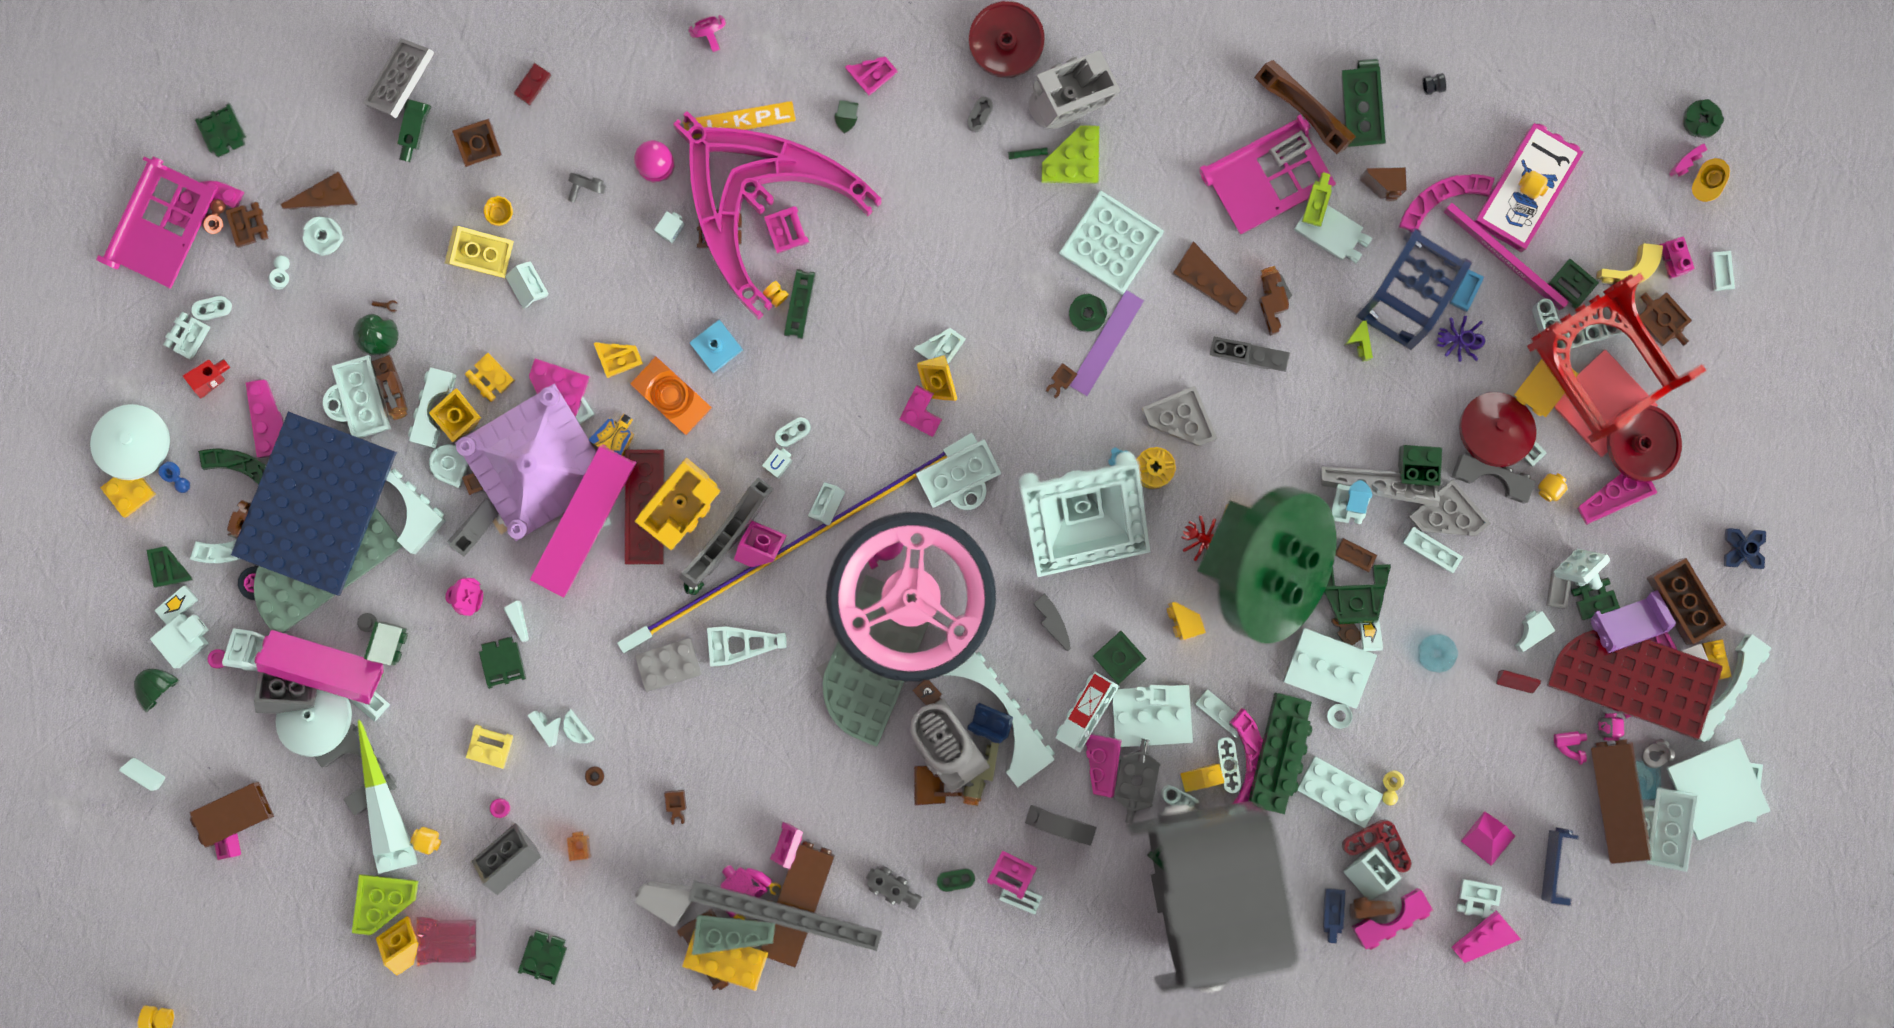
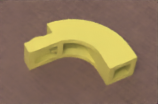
[1596,243,1663,284]

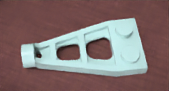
[707,626,787,666]

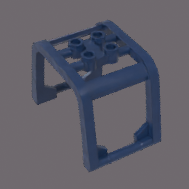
[1356,228,1472,350]

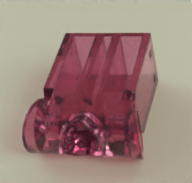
[417,917,476,966]

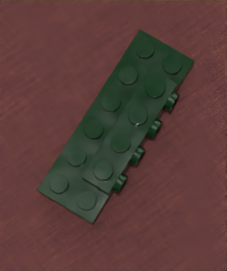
[1248,692,1312,815]

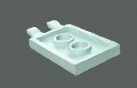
[1294,205,1373,263]

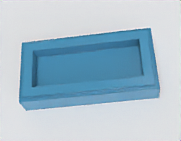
[1449,270,1484,312]

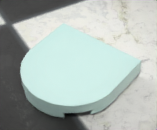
[429,444,469,488]

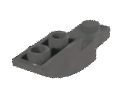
[1210,336,1290,372]

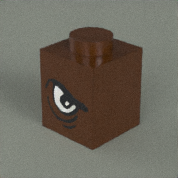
[913,680,942,706]

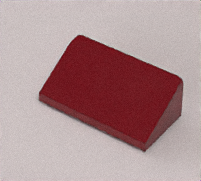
[1496,670,1541,694]

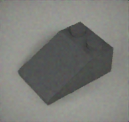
[254,672,317,714]

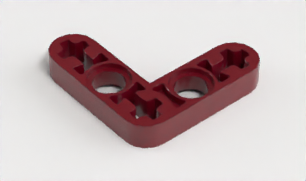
[1342,819,1412,873]

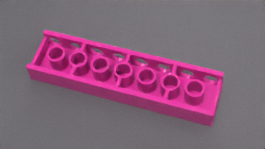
[530,444,637,598]

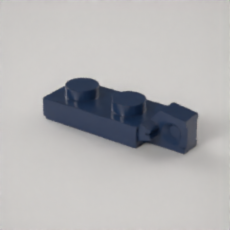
[1323,888,1346,944]

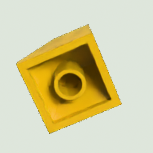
[376,916,418,975]

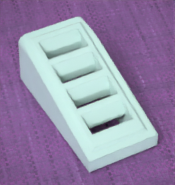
[504,601,529,642]

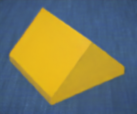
[917,355,957,401]
[429,388,481,442]

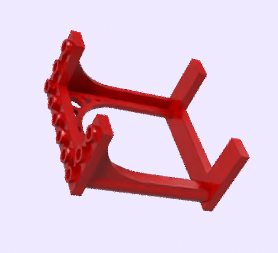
[1527,273,1707,443]

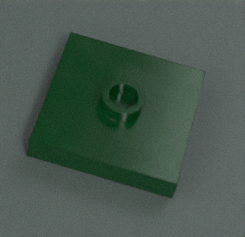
[1093,630,1147,685]

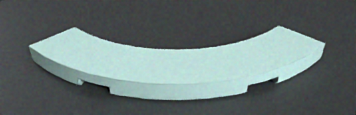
[190,539,240,563]

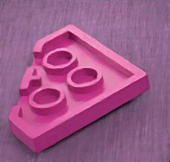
[529,359,590,417]

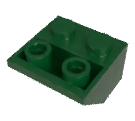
[1398,445,1442,486]

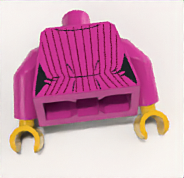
[720,865,781,920]

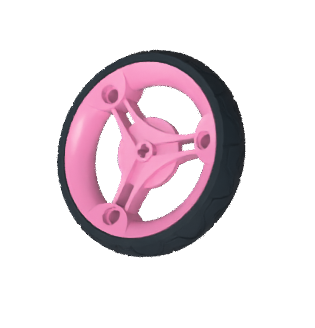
[826,512,996,682]

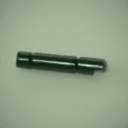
[1008,147,1048,160]

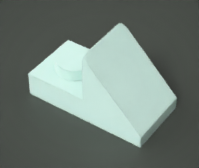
[528,711,561,747]

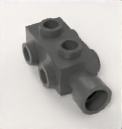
[866,866,922,910]

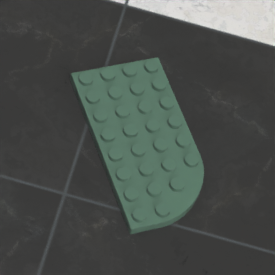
[823,575,929,747]

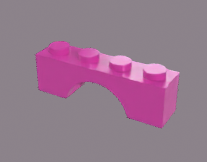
[1351,888,1433,950]

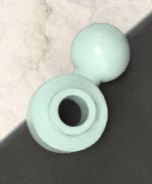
[268,256,289,290]

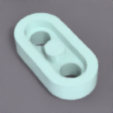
[192,296,232,321]
[775,417,811,447]

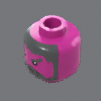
[1598,713,1624,741]

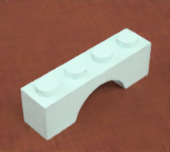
[408,367,456,449]

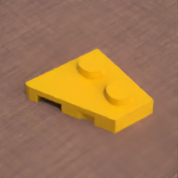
[594,342,643,378]

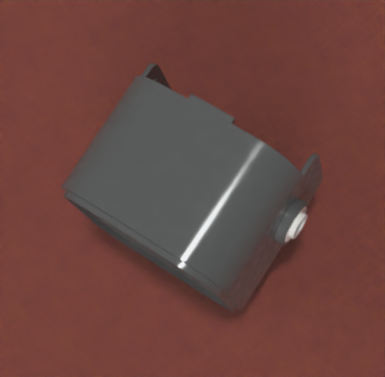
[1126,801,1298,992]

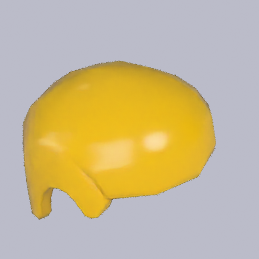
[483,196,513,226]

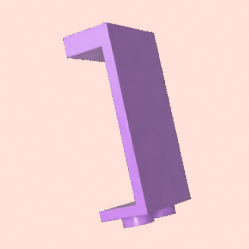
[1590,590,1676,653]

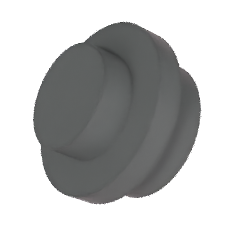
[357,613,377,632]

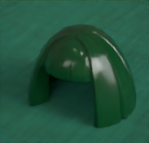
[353,314,399,355]
[134,668,180,712]

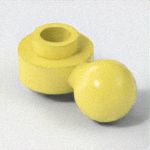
[1382,770,1404,806]

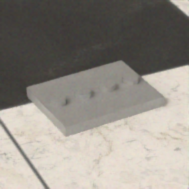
[363,38,435,118]

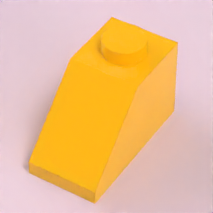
[1180,763,1225,792]

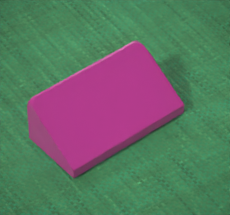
[214,833,241,860]

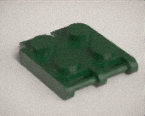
[195,103,246,158]
[479,636,526,689]
[518,930,568,985]

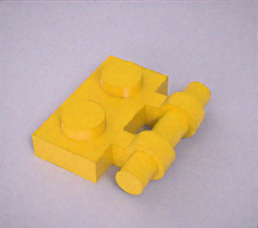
[465,353,515,402]

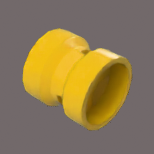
[763,281,789,308]

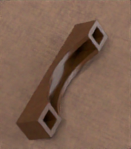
[1254,60,1356,154]

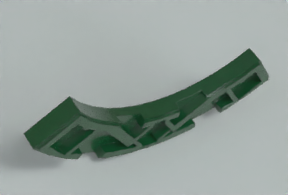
[198,448,266,485]

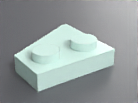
[914,328,966,364]

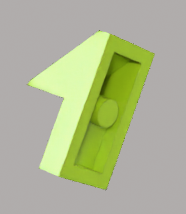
[1345,320,1373,362]

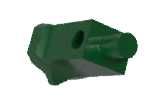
[397,99,432,162]

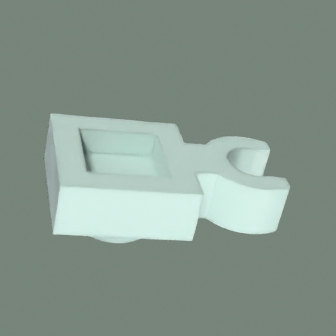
[1136,685,1170,705]

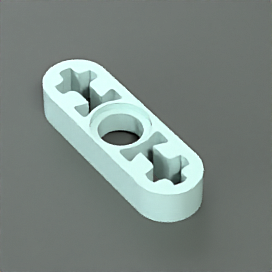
[1217,737,1241,793]

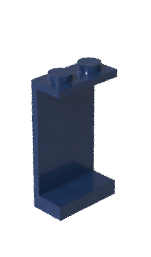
[1541,827,1579,906]

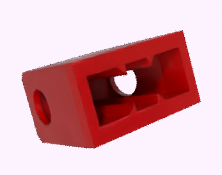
[183,358,231,398]

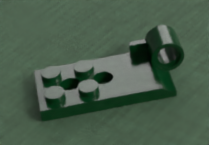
[1341,58,1386,147]

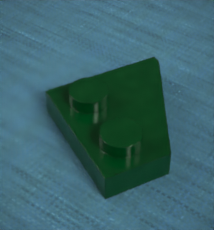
[146,546,193,588]

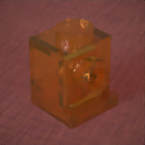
[567,831,592,861]

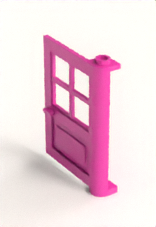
[1199,115,1336,235]
[96,156,217,288]

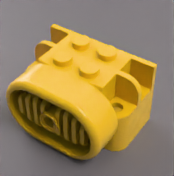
[635,457,721,551]

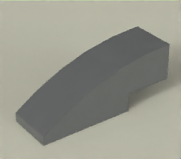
[1033,593,1071,651]

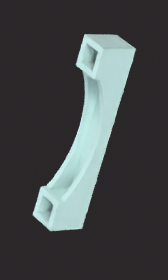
[1696,634,1771,742]

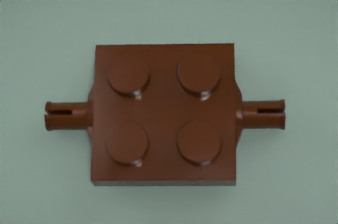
[1639,292,1692,346]

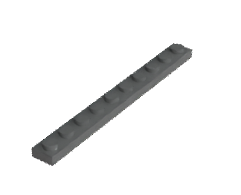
[689,880,882,951]

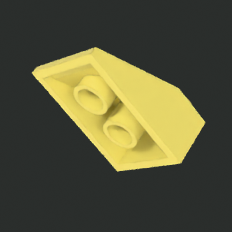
[444,226,514,278]

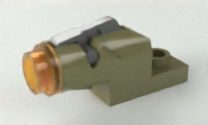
[962,742,999,806]

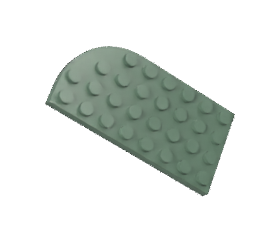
[254,507,403,633]

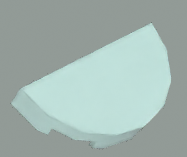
[563,709,595,744]

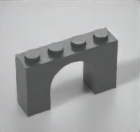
[314,724,397,815]

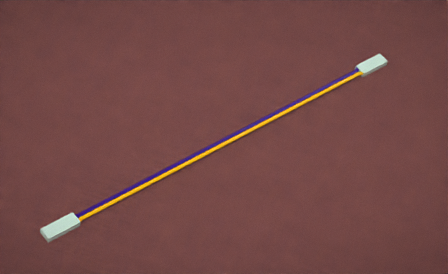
[617,433,977,653]

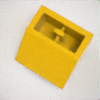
[1166,602,1206,640]

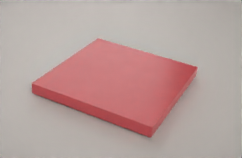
[1554,349,1658,457]

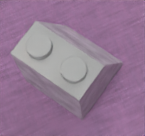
[635,881,692,927]

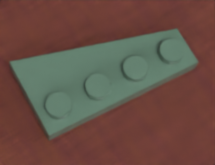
[692,915,775,955]

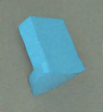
[1346,480,1372,514]

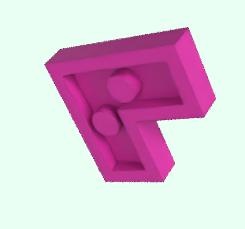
[899,385,942,437]

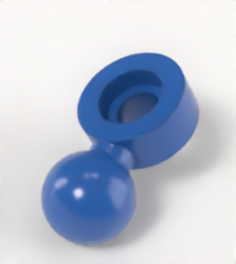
[159,462,190,493]

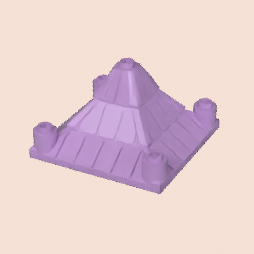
[455,384,597,541]

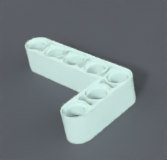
[1532,299,1623,350]

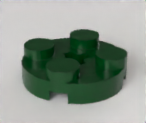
[1683,99,1724,138]
[1069,294,1107,333]

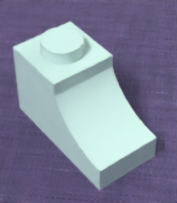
[1514,610,1555,652]

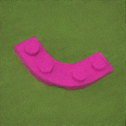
[168,181,244,229]

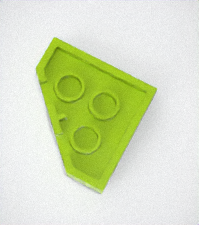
[1042,126,1099,184]
[352,874,418,935]

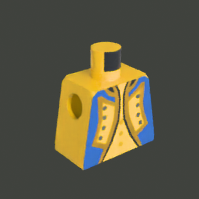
[589,414,634,456]

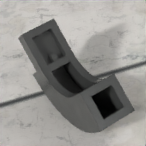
[1025,805,1097,846]

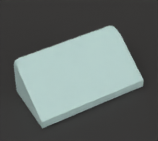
[808,482,845,525]
[349,692,390,722]
[119,758,165,791]

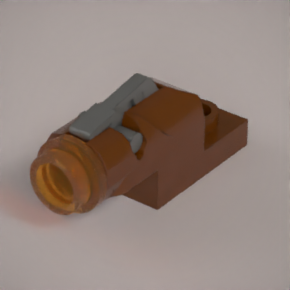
[1258,266,1292,336]
[372,355,408,420]

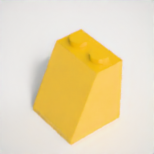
[1514,358,1579,417]

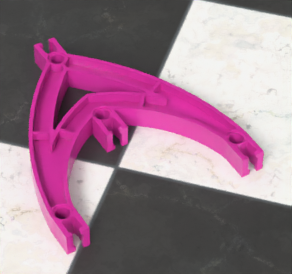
[673,111,882,320]

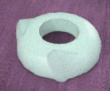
[1327,704,1353,729]

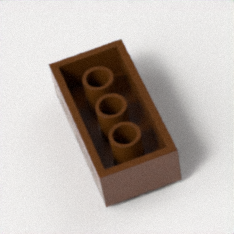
[1647,558,1726,645]

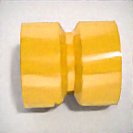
[138,1005,174,1028]

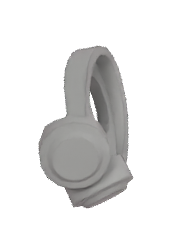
[1642,739,1675,768]

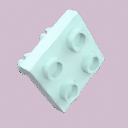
[1554,549,1610,590]

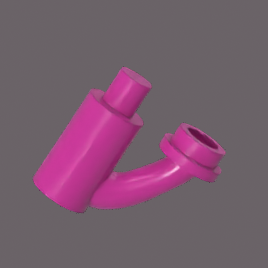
[1553,731,1587,765]

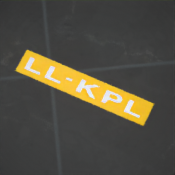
[683,101,796,139]

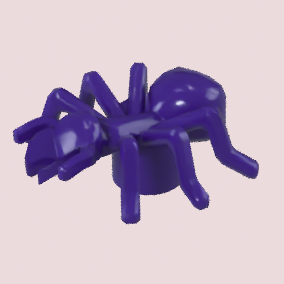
[1437,316,1486,362]

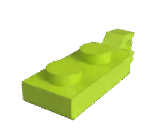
[1302,172,1332,227]

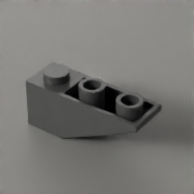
[447,498,499,557]

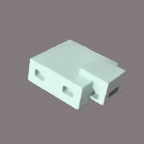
[150,614,209,668]

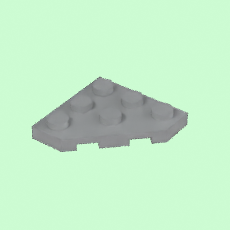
[1142,386,1217,446]
[1408,480,1491,536]

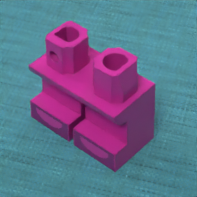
[1659,236,1695,279]

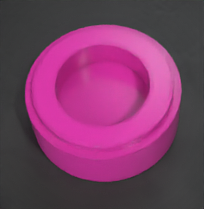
[207,649,225,669]
[490,798,510,818]

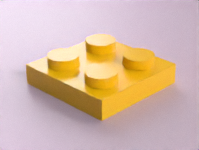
[100,477,156,518]

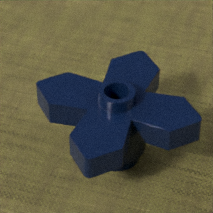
[1724,528,1766,569]

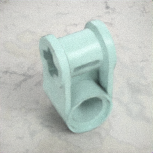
[1161,785,1199,807]

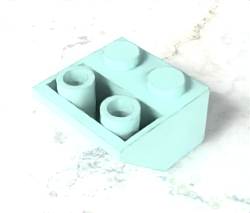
[1343,846,1402,901]

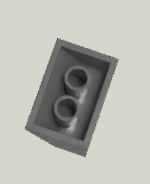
[472,823,541,895]

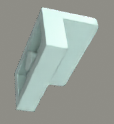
[506,262,548,308]

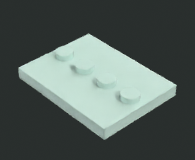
[1283,628,1377,709]
[1112,685,1193,747]

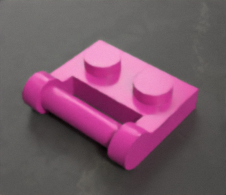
[764,206,809,254]
[770,822,803,869]
[987,850,1037,900]

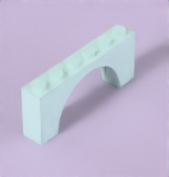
[386,468,447,554]

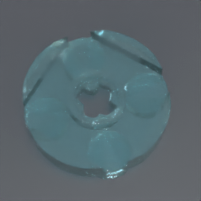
[1418,634,1458,673]

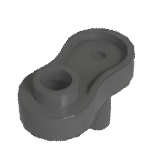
[568,173,606,203]

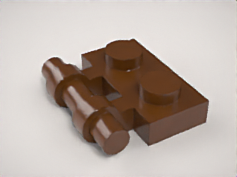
[226,202,269,248]

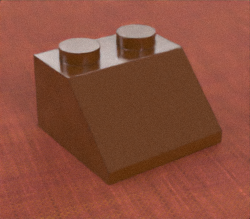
[1360,167,1407,201]

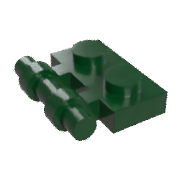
[1571,577,1620,620]

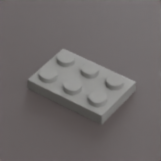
[635,638,702,692]

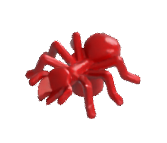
[1181,515,1216,561]

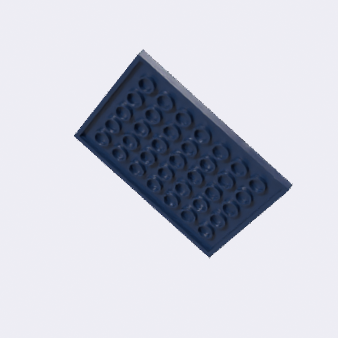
[231,411,397,596]

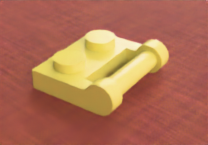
[466,724,513,769]

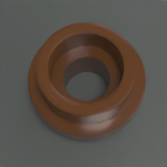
[585,766,605,786]

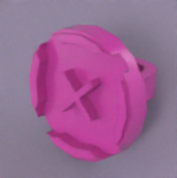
[688,15,726,52]
[445,577,484,616]

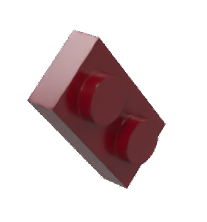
[513,63,551,105]

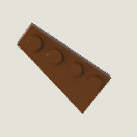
[1173,241,1247,315]

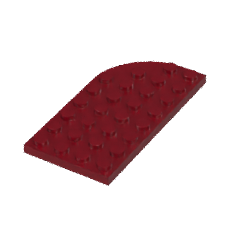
[1547,630,1723,740]

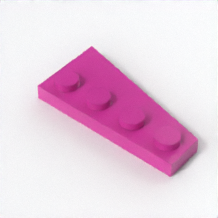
[1578,473,1658,525]

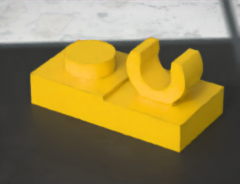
[1702,639,1732,680]

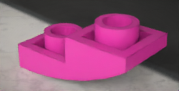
[1669,144,1707,177]

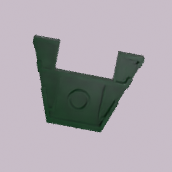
[1324,564,1391,624]

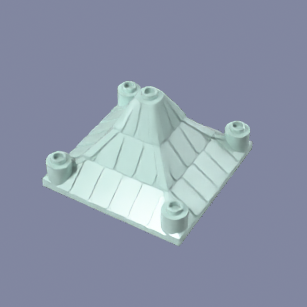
[1019,452,1150,577]

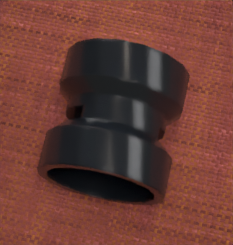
[1422,73,1446,95]

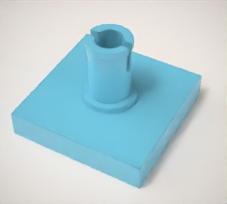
[689,319,743,373]

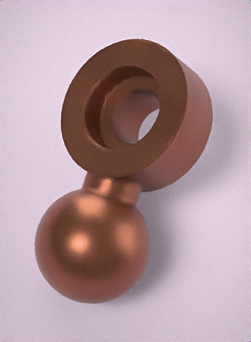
[201,199,226,234]

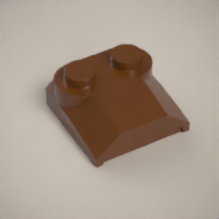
[452,119,502,167]
[1350,897,1396,919]

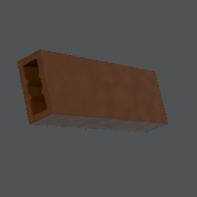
[1591,739,1652,864]
[760,841,835,968]

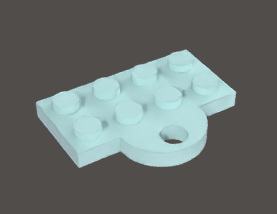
[323,355,391,438]
[916,439,1001,510]
[1644,787,1699,872]

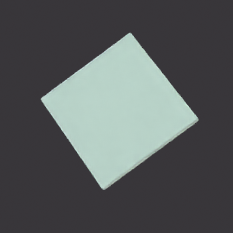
[1059,190,1164,295]
[1666,738,1770,840]

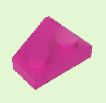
[845,56,898,96]

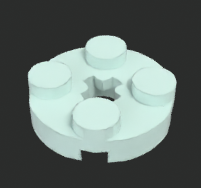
[303,217,343,256]

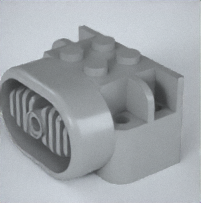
[1029,50,1121,129]
[910,698,990,793]

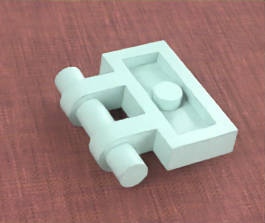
[163,312,211,360]
[1331,484,1370,524]
[1456,879,1502,919]

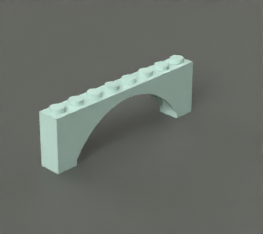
[937,652,1055,788]

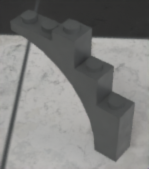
[678,477,773,589]

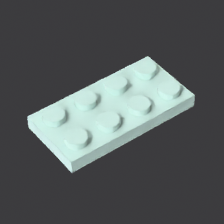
[1298,756,1383,828]

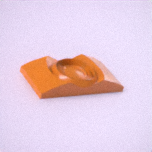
[630,357,712,435]

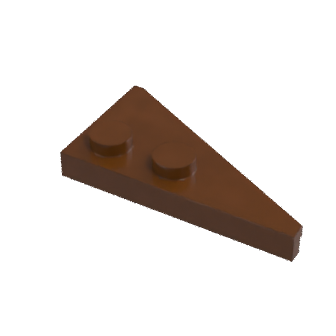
[280,172,358,209]

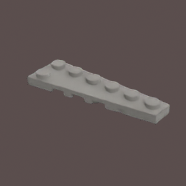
[1320,467,1440,506]

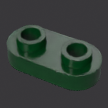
[937,868,975,892]

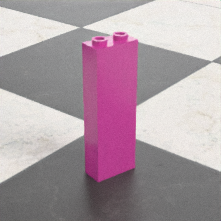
[254,630,384,705]

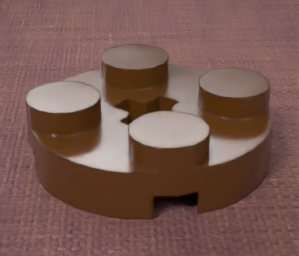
[227,500,251,539]

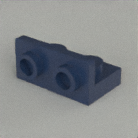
[967,703,1013,744]

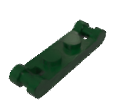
[784,269,816,339]

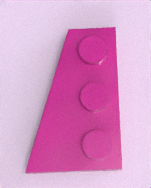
[1086,734,1122,798]
[1452,910,1521,963]

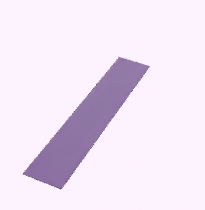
[1070,290,1144,396]

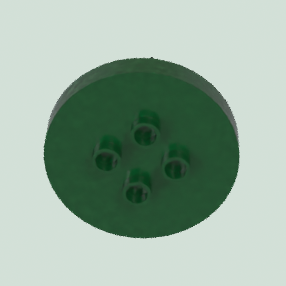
[1197,486,1336,644]

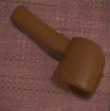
[372,300,398,313]

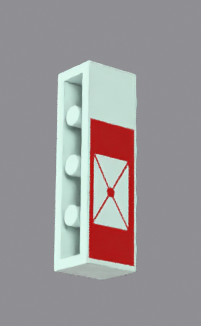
[1056,672,1119,752]

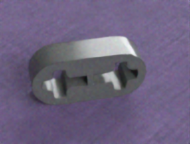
[967,97,993,132]

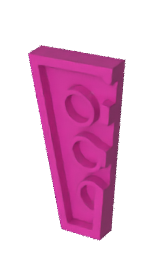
[245,379,284,458]

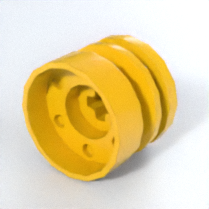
[1136,447,1176,489]

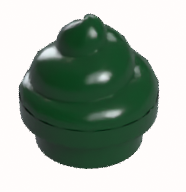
[683,582,704,595]

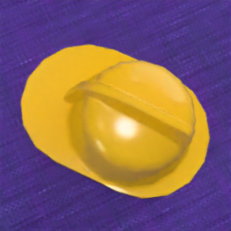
[1692,158,1730,202]

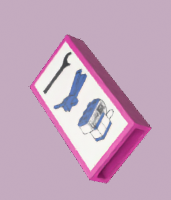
[1474,123,1584,253]

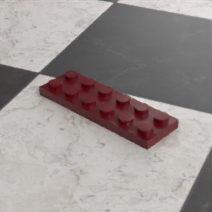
[625,449,665,565]

